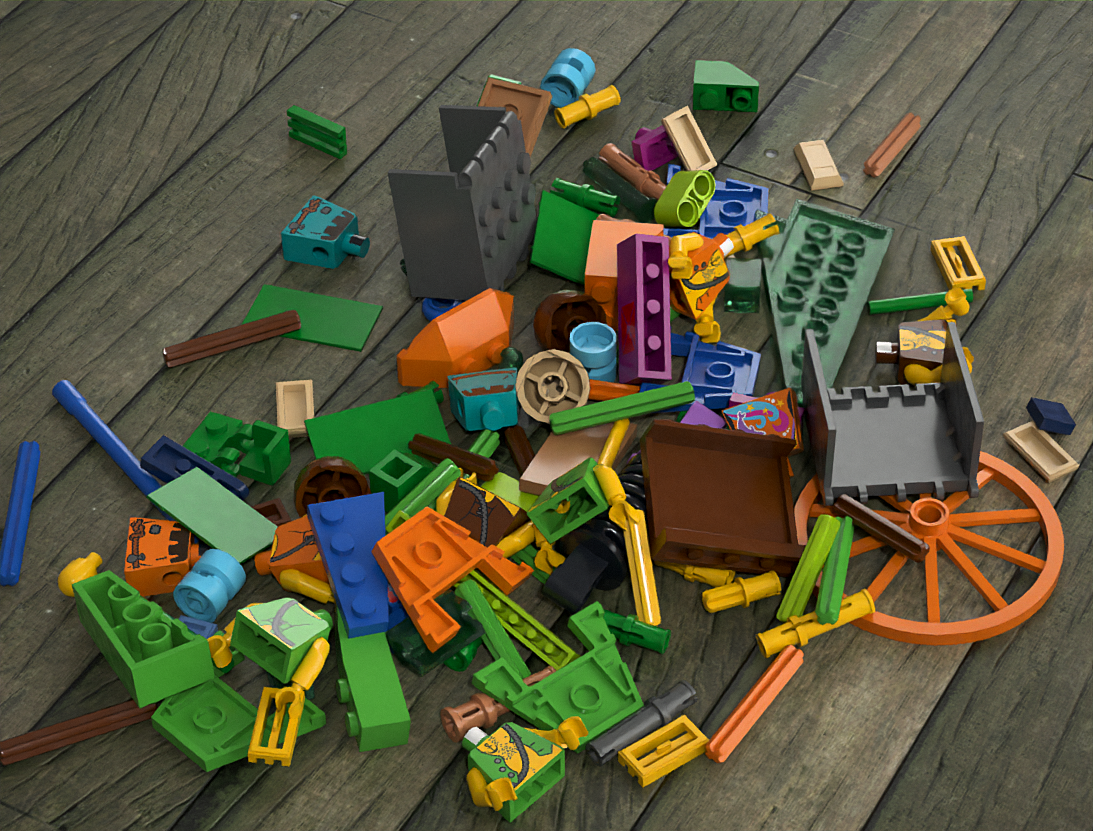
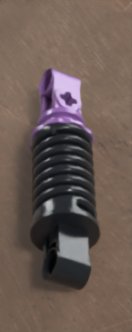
[541,401,727,615]

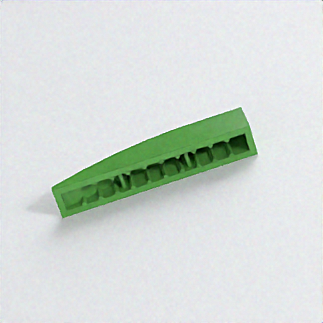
[335,604,411,752]

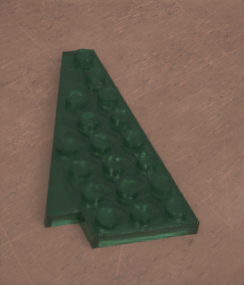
[753,198,895,407]

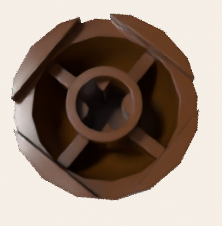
[533,289,607,353]
[293,456,371,518]

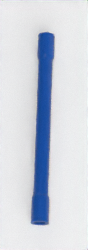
[52,380,200,543]

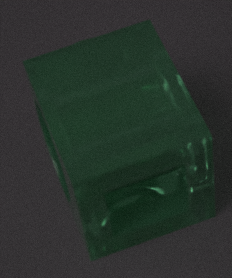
[724,258,761,313]

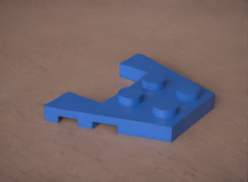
[663,164,768,244]
[639,326,761,413]

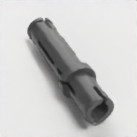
[586,680,698,767]

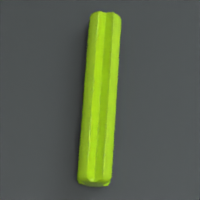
[776,514,841,623]

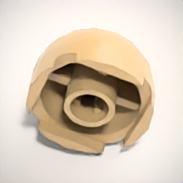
[515,349,591,424]

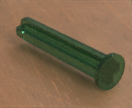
[583,157,657,223]

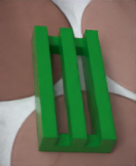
[287,105,347,159]

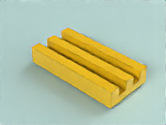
[930,236,986,290]
[248,687,305,767]
[618,714,709,788]

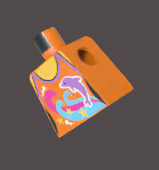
[722,388,804,478]

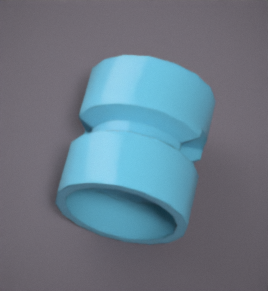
[540,48,596,108]
[570,322,616,382]
[173,549,246,623]

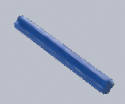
[0,441,41,586]

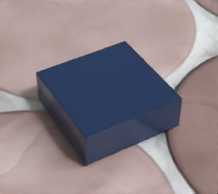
[1026,397,1076,435]

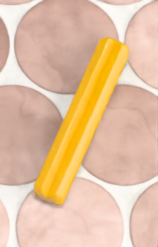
[623,509,662,626]

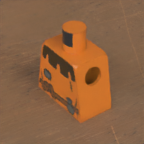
[124,517,213,597]

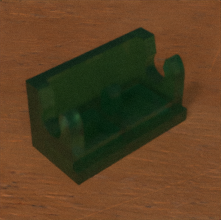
[385,589,486,677]

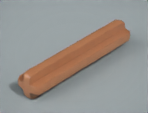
[863,113,921,178]

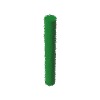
[867,288,973,315]

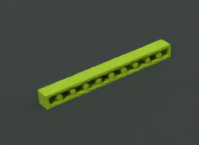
[385,510,581,671]

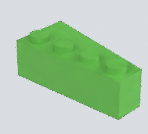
[72,570,215,709]

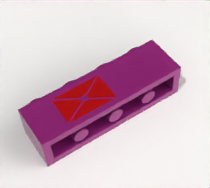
[617,234,672,387]

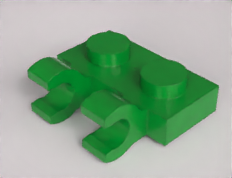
[183,411,254,478]

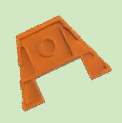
[371,507,534,653]

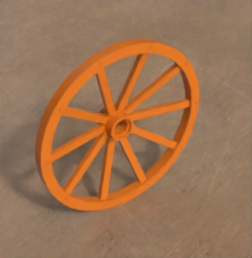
[794,451,1064,646]

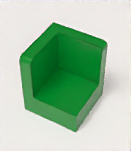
[239,420,291,486]

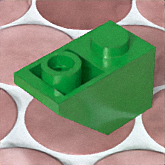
[693,60,759,112]
[369,450,437,513]

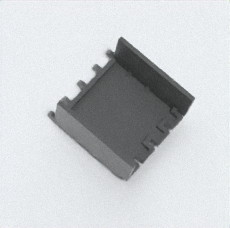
[387,105,537,300]
[801,322,984,506]

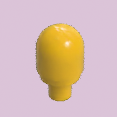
[58,552,103,597]

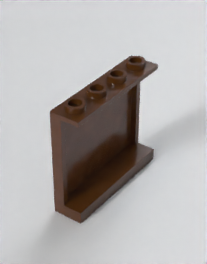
[640,419,806,578]

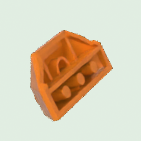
[397,288,514,388]

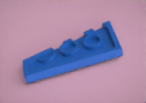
[307,492,389,639]

